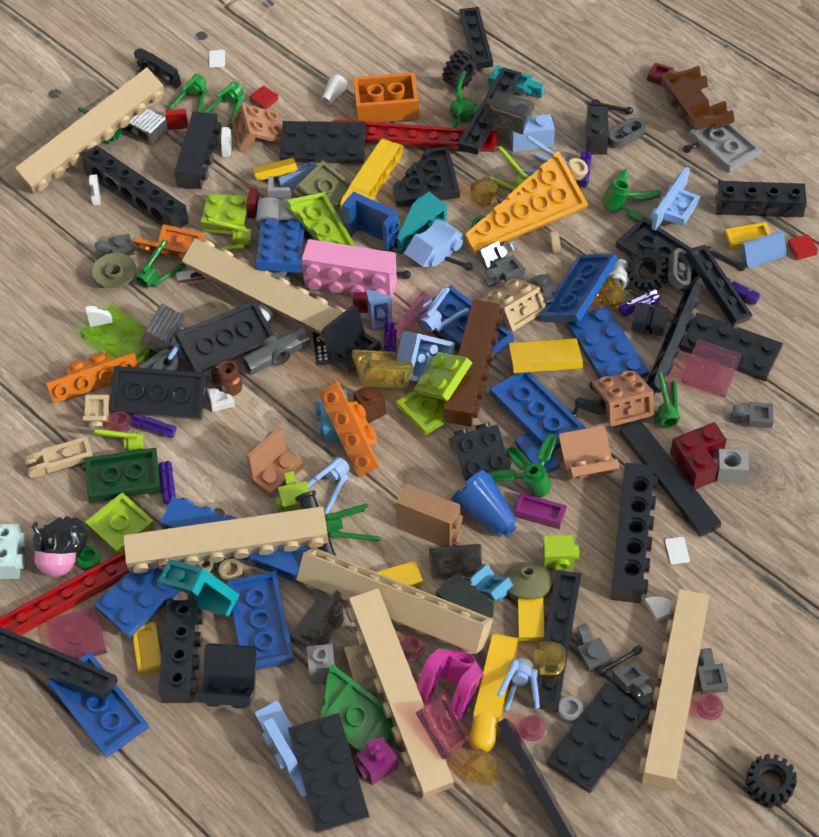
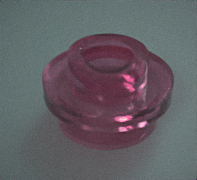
[109,411,132,432]
[400,636,425,661]
[697,694,723,720]
[519,715,545,741]

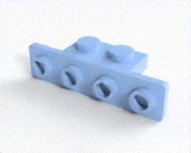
[650,167,700,230]
[255,701,307,798]

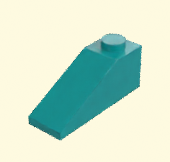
[397,192,447,254]

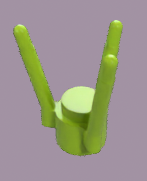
[488,146,529,191]
[203,218,251,251]
[92,429,144,451]

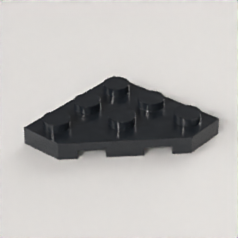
[393,146,460,207]

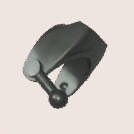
[571,380,607,418]

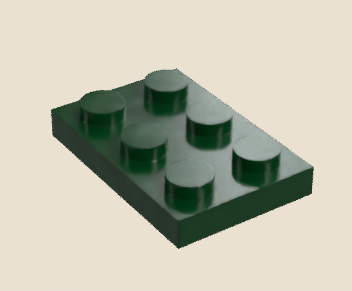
[85,447,161,502]

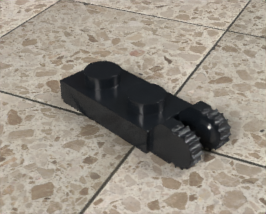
[133,48,182,88]

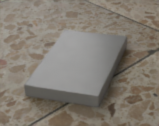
[687,123,762,173]

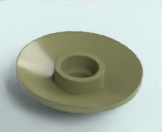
[92,253,136,288]
[503,562,553,600]

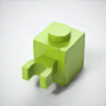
[275,471,309,512]

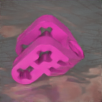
[417,649,483,722]

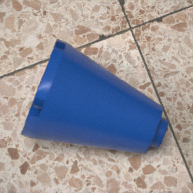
[451,470,517,537]

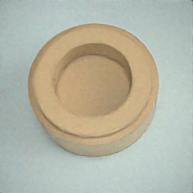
[567,158,588,180]
[550,230,561,253]
[218,558,243,584]

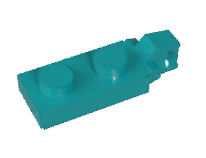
[488,65,545,98]

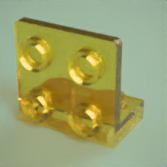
[351,350,414,388]

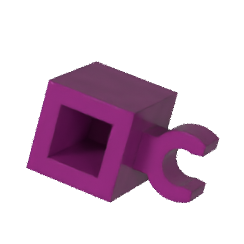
[355,737,398,785]

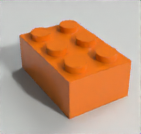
[353,72,419,122]

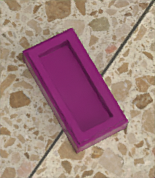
[513,493,567,529]

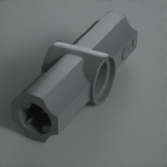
[241,327,311,375]

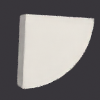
[221,127,232,157]
[89,175,101,205]
[86,306,113,327]
[207,388,235,412]
[644,597,675,622]

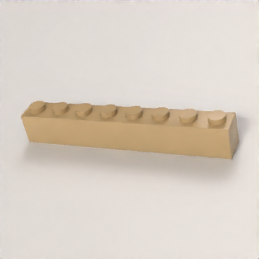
[15,68,164,194]
[182,238,346,336]
[124,506,329,573]
[297,548,493,654]
[346,588,454,799]
[638,589,710,791]

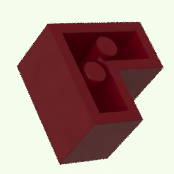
[670,422,727,489]

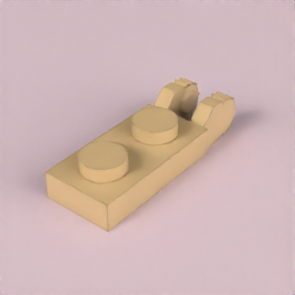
[24,436,93,478]

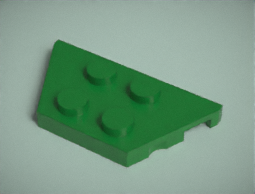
[319,664,394,753]

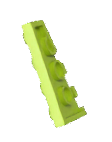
[285,192,355,246]

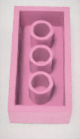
[302,239,397,298]

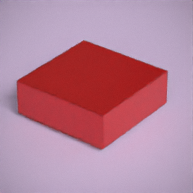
[249,85,279,110]
[165,108,188,130]
[787,234,818,260]

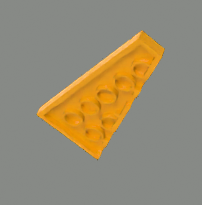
[464,150,588,256]

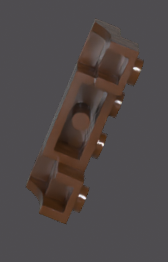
[660,66,735,131]

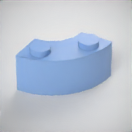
[404,219,465,267]

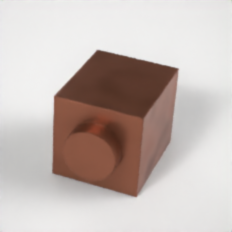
[353,383,386,424]

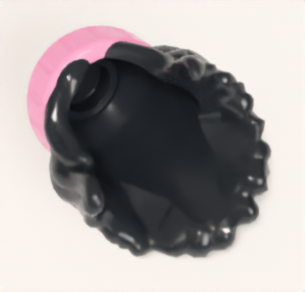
[32,516,89,577]

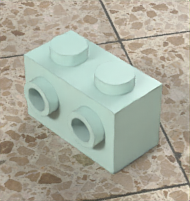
[0,524,26,579]

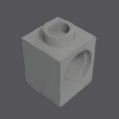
[713,449,749,483]
[307,644,335,684]

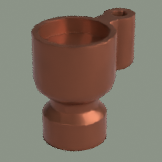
[210,361,243,396]

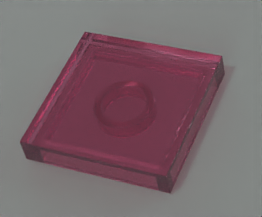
[394,292,433,335]
[681,339,742,397]
[47,607,107,659]
[415,693,469,760]

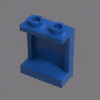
[342,191,400,252]

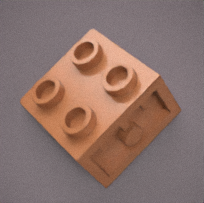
[231,104,282,152]
[592,371,654,427]
[246,426,304,498]
[558,426,620,481]

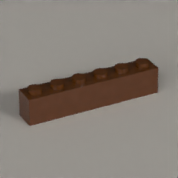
[444,300,503,427]

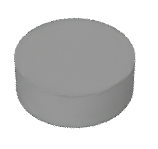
[557,696,583,724]

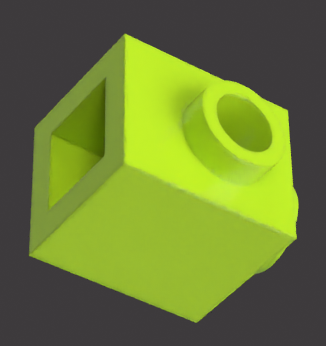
[543,535,579,571]

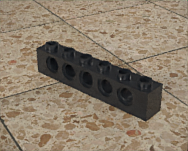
[81,145,189,228]
[610,462,658,603]

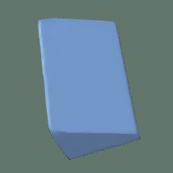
[275,161,317,191]
[740,231,786,268]
[366,290,393,330]

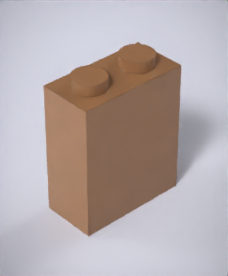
[396,484,463,550]

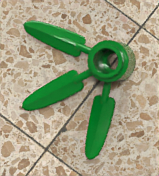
[450,70,480,150]
[601,168,661,224]
[490,434,557,497]

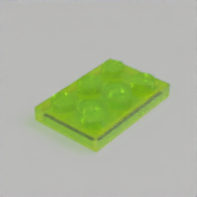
[80,304,152,363]

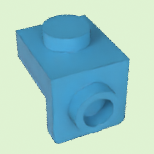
[469,564,513,601]

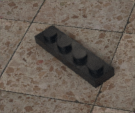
[459,7,493,69]
[685,244,753,325]

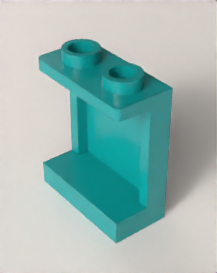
[158,559,239,617]

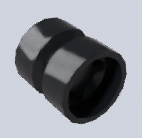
[631,302,668,336]

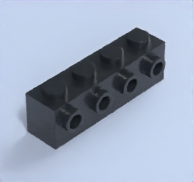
[174,111,222,189]
[716,181,807,217]
[158,600,204,703]

